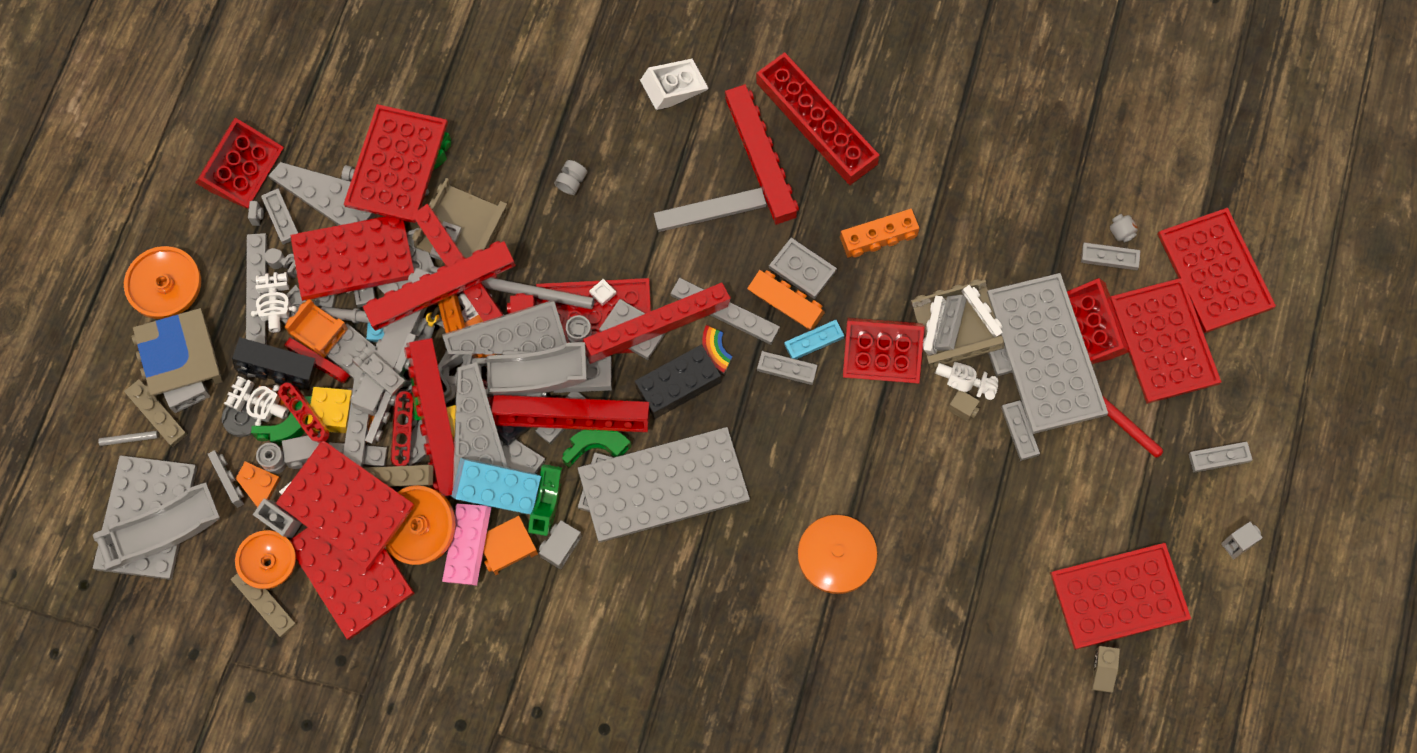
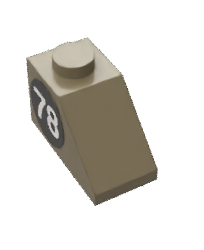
[1092,646,1120,693]

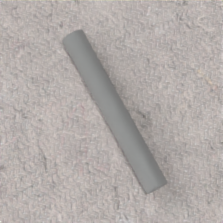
[99,431,159,446]

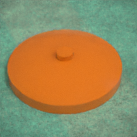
[124,246,201,319]
[386,486,456,565]
[798,515,877,594]

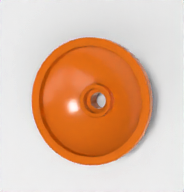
[235,530,296,589]

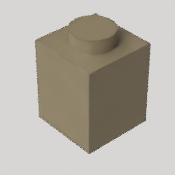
[948,390,980,422]

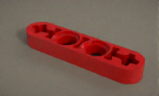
[284,338,350,384]
[278,383,329,443]
[391,391,413,466]

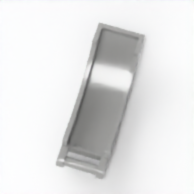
[471,342,586,397]
[93,483,219,571]

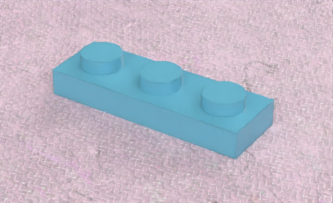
[784,320,844,360]

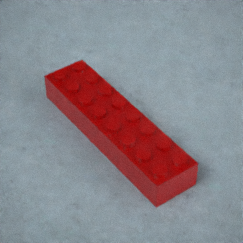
[756,52,879,186]

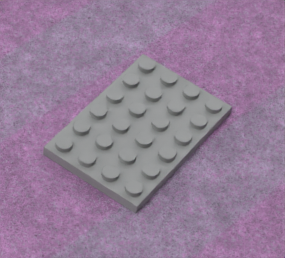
[93,456,197,580]

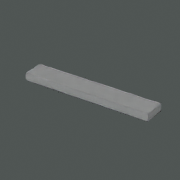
[654,188,766,232]

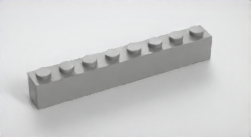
[351,268,431,416]

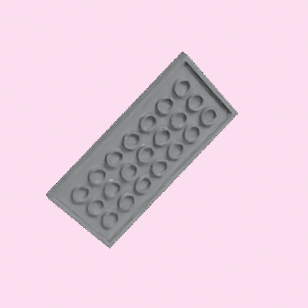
[987,273,1108,434]
[578,427,750,543]

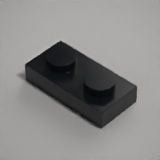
[496,426,532,446]

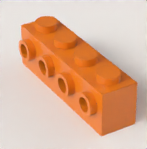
[840,209,919,258]
[747,270,825,330]

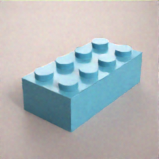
[451,458,541,514]

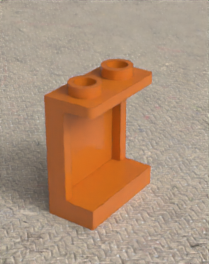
[285,299,348,358]
[483,516,538,575]

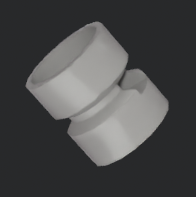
[554,160,587,195]
[566,315,592,343]
[256,443,287,474]

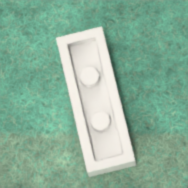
[961,285,1003,338]
[923,296,946,356]

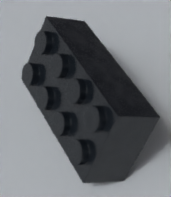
[232,337,316,391]
[635,344,721,420]

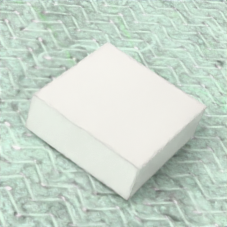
[589,279,616,306]

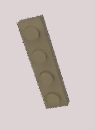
[124,379,188,447]
[363,465,433,487]
[231,573,297,638]

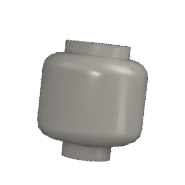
[1110,214,1138,243]

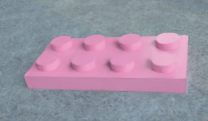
[442,504,491,586]

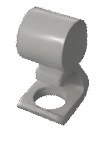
[264,248,297,279]

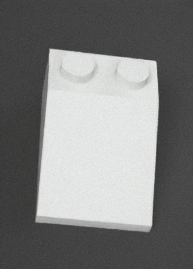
[640,59,708,110]

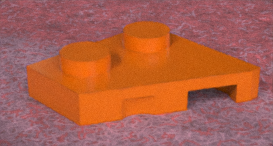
[236,462,281,508]

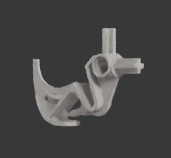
[396,317,477,427]

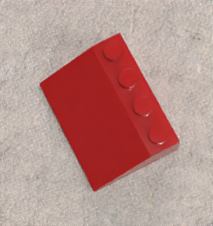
[195,117,284,209]
[1067,278,1130,364]
[843,318,924,383]

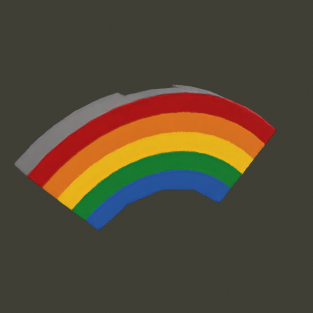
[702,325,732,374]

